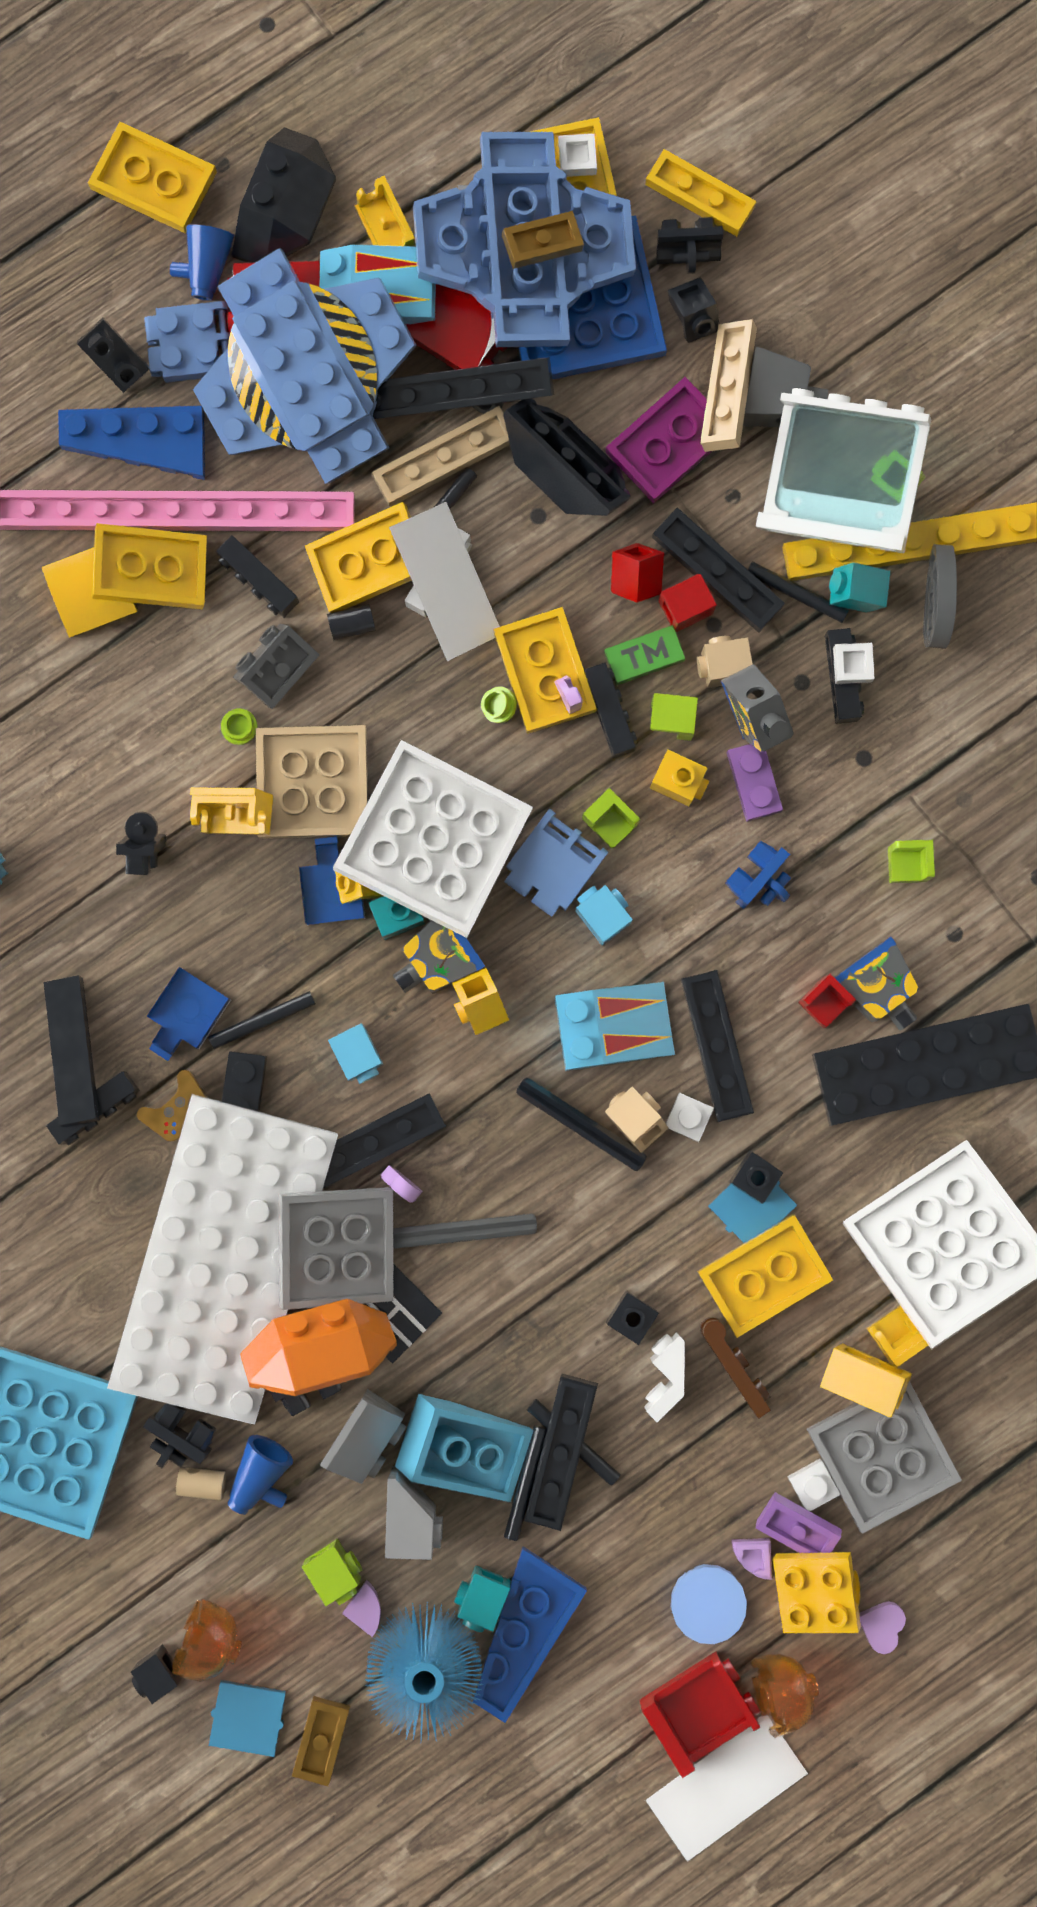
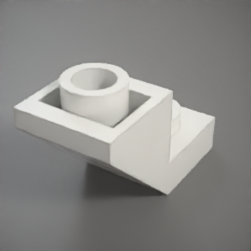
[644,1332,685,1422]

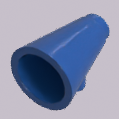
[170,224,235,301]
[228,1435,293,1515]

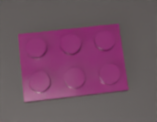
[605,377,712,504]

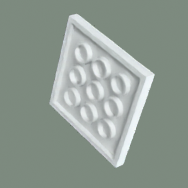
[333,740,533,938]
[843,1140,1037,1350]

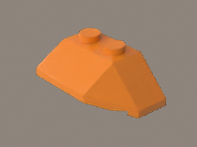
[240,1299,397,1396]

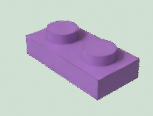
[727,744,783,822]
[756,1492,842,1553]

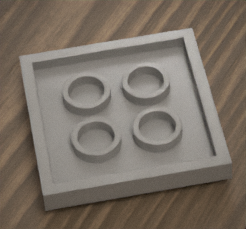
[279,1187,393,1310]
[806,1381,962,1534]

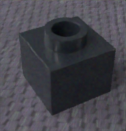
[729,1151,783,1204]
[606,1290,659,1345]
[130,1644,184,1704]

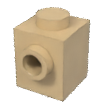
[697,636,753,688]
[605,1086,668,1153]

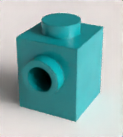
[829,562,890,613]
[369,896,425,940]
[454,1565,510,1632]

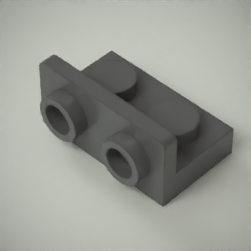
[233,623,320,709]

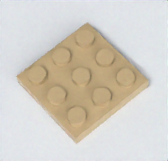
[256,725,368,839]

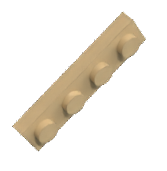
[700,319,757,452]
[372,406,510,507]

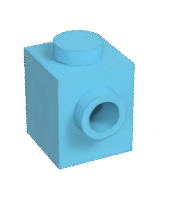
[575,885,633,946]
[328,1023,384,1084]

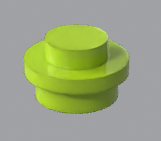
[481,687,517,724]
[221,708,258,745]

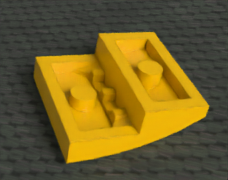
[42,547,138,638]

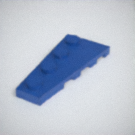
[58,406,205,480]
[473,1546,587,1723]

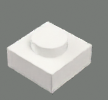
[558,134,597,177]
[833,643,874,684]
[666,1093,714,1142]
[787,1459,840,1511]

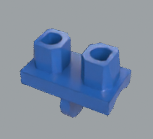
[725,841,791,909]

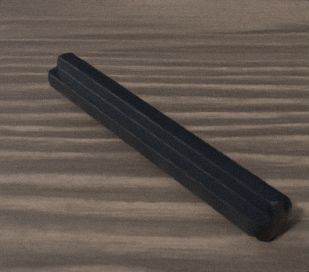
[516,1078,647,1171]

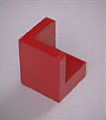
[611,543,664,603]
[659,574,717,632]
[798,974,856,1028]

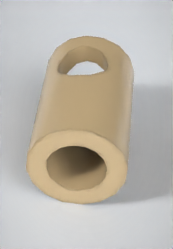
[176,1467,226,1501]

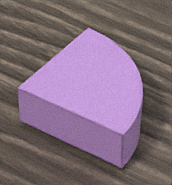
[554,676,583,714]
[731,1538,772,1580]
[342,1580,381,1637]

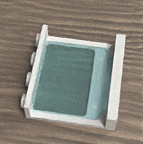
[756,388,931,553]

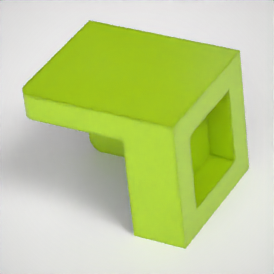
[650,693,698,741]
[582,788,640,848]
[888,840,935,883]

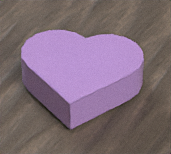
[381,1165,423,1203]
[859,1601,906,1654]

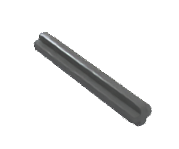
[393,1214,537,1249]

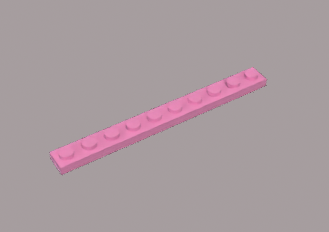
[0,490,355,531]

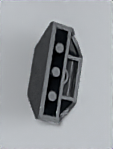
[232,127,336,263]
[503,398,631,516]

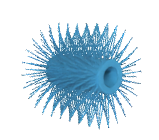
[365,1602,483,1741]

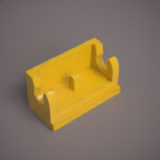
[355,175,416,247]
[190,787,273,835]
[866,1306,929,1367]
[820,1343,912,1418]

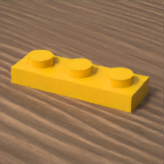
[645,149,756,237]

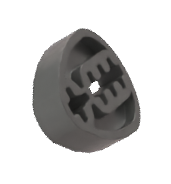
[923,544,957,649]

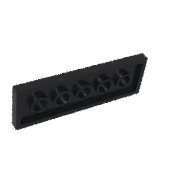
[812,1003,1037,1126]

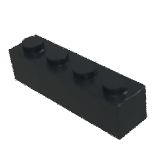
[216,535,299,618]
[824,628,864,724]
[584,662,638,759]
[46,1071,140,1146]

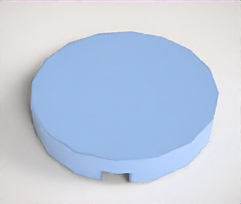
[671,1564,747,1644]

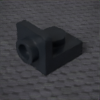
[668,277,719,343]

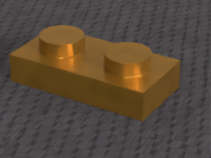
[502,211,584,269]
[292,1696,350,1787]

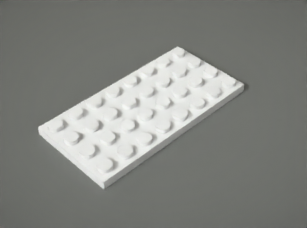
[107,1094,338,1425]

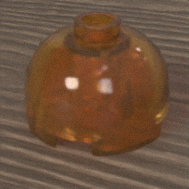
[172,1599,242,1682]
[751,1653,819,1738]

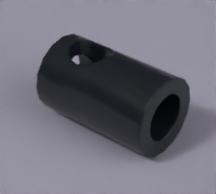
[327,604,376,641]

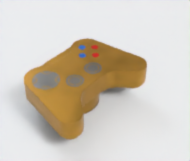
[137,1070,207,1141]

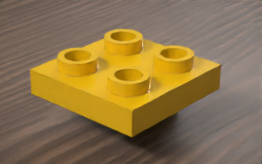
[773,1552,861,1633]

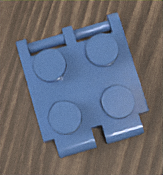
[144,301,230,383]
[504,809,609,917]

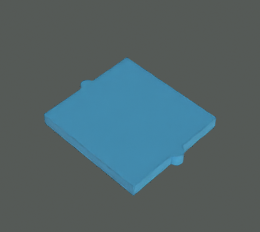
[708,1171,797,1243]
[209,1680,286,1757]

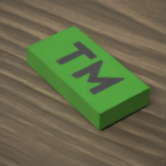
[604,625,685,686]

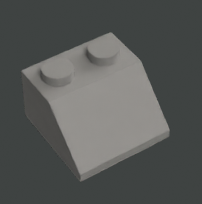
[320,1389,407,1484]
[385,1466,443,1560]

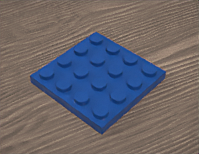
[518,215,667,379]

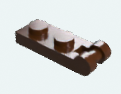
[700,1317,771,1419]

